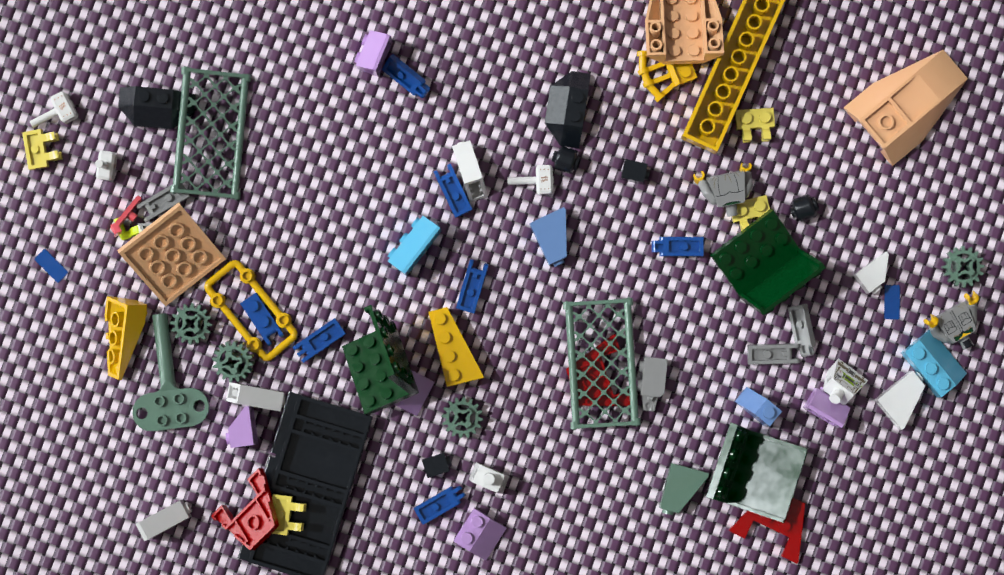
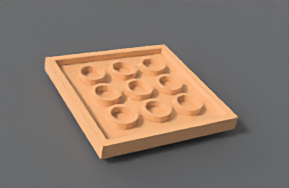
[117,203,226,306]

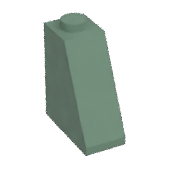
[659,463,709,515]

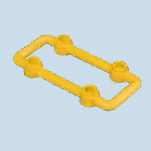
[204,260,298,361]

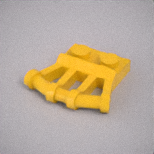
[637,51,698,103]

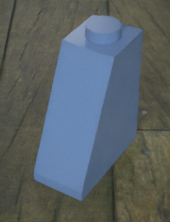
[529,207,567,267]
[734,387,782,426]

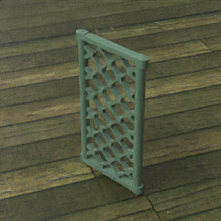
[170,66,251,200]
[563,297,641,430]

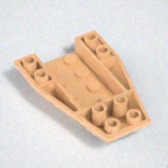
[645,0,724,64]
[844,50,968,166]

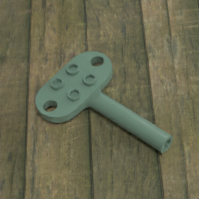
[132,313,210,431]

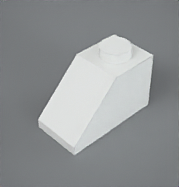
[853,251,889,294]

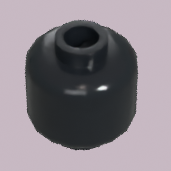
[552,146,581,174]
[790,194,820,222]

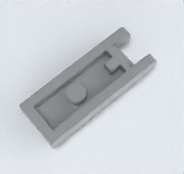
[136,183,190,223]
[747,343,800,365]

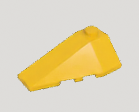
[105,296,147,380]

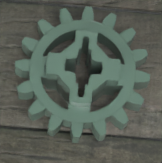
[941,246,985,288]
[170,303,213,345]
[212,340,255,382]
[441,397,483,439]

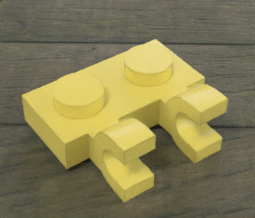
[735,108,775,143]
[22,129,63,170]
[732,195,770,231]
[272,494,307,536]

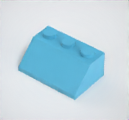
[387,216,442,276]
[900,330,967,398]

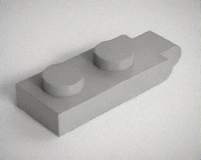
[788,304,816,357]

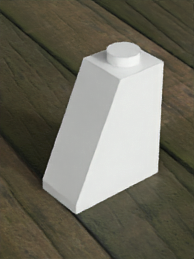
[452,140,488,202]
[874,371,925,430]
[226,382,285,412]
[136,500,192,541]

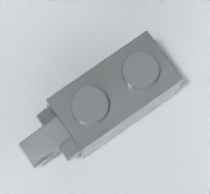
[637,357,668,411]

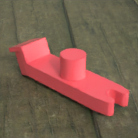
[110,195,142,237]

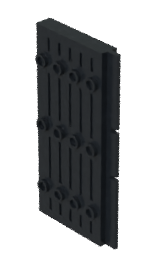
[238,391,373,575]

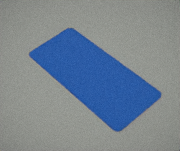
[34,249,68,283]
[884,285,900,319]

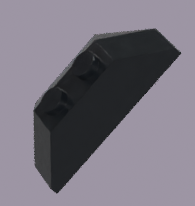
[545,71,591,149]
[118,86,196,130]

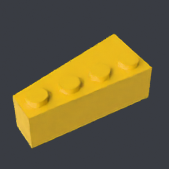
[429,307,484,387]

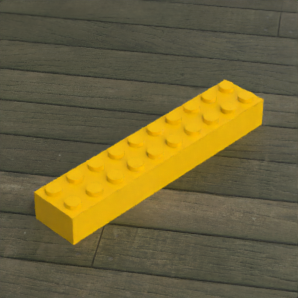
[681,0,785,154]

